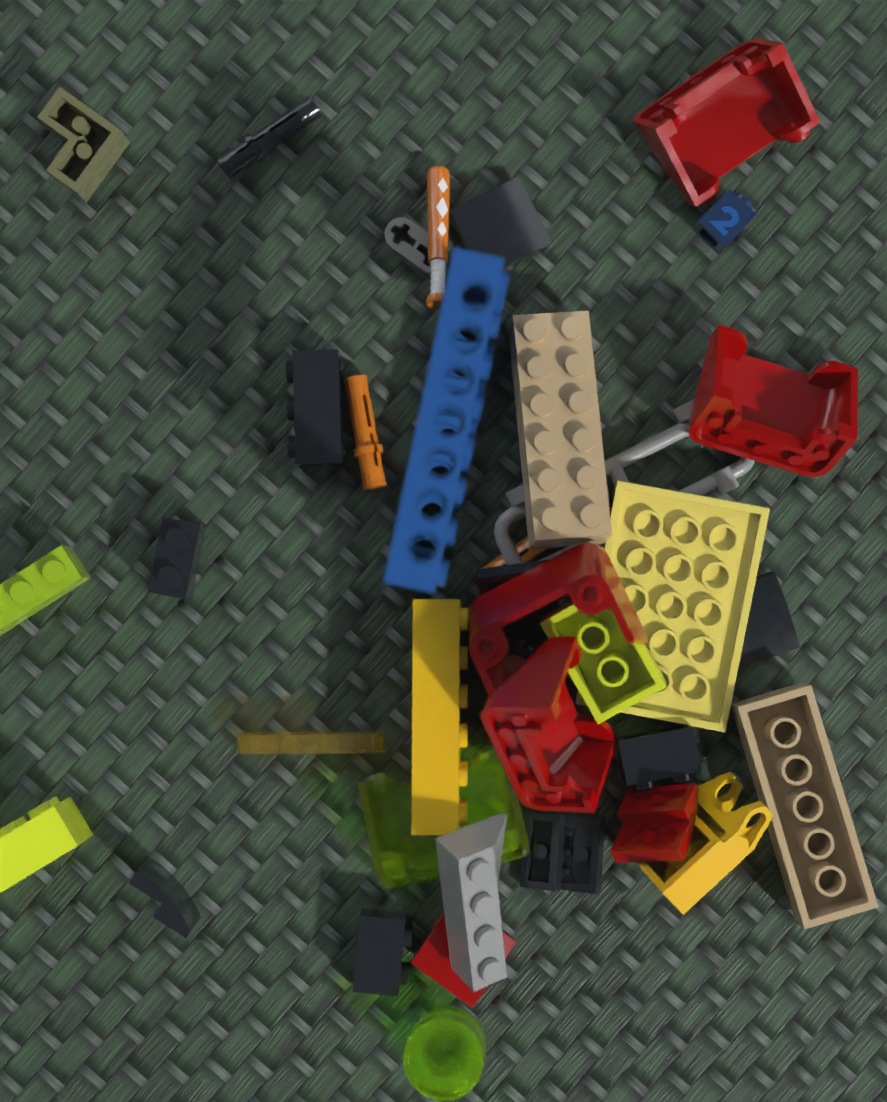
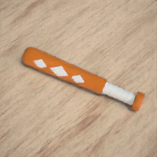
[426,165,450,310]

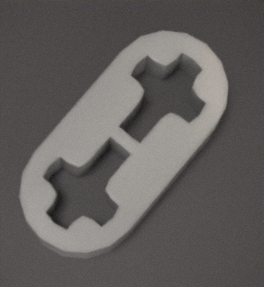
[385,217,449,276]

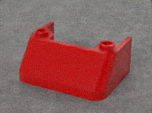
[468,542,649,696]

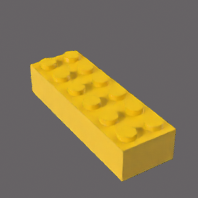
[411,599,469,835]

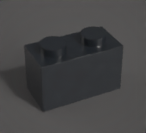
[148,517,206,599]
[616,724,702,790]
[353,908,413,996]

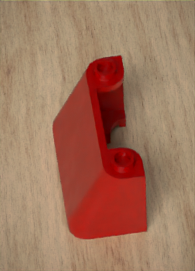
[633,38,821,207]
[688,324,858,477]
[481,636,617,813]

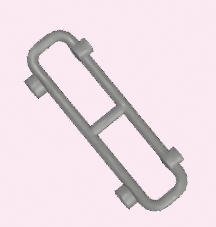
[494,399,755,565]

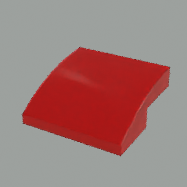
[610,783,699,863]
[411,912,516,1008]

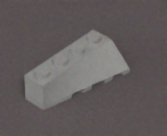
[435,812,507,992]

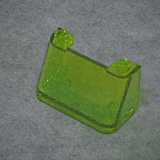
[357,747,530,889]

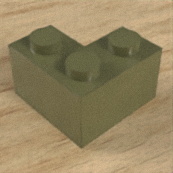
[37,86,130,203]

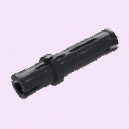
[216,96,322,179]

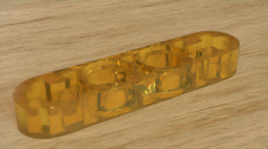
[237,731,384,754]

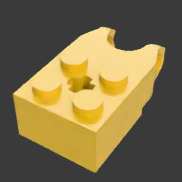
[636,772,773,915]

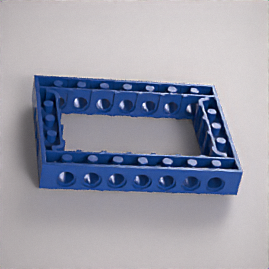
[384,248,510,593]

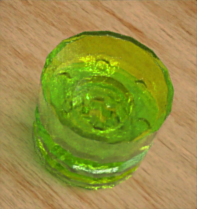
[403,1006,487,1101]

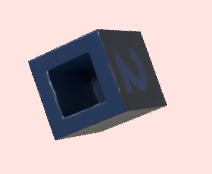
[693,188,757,254]

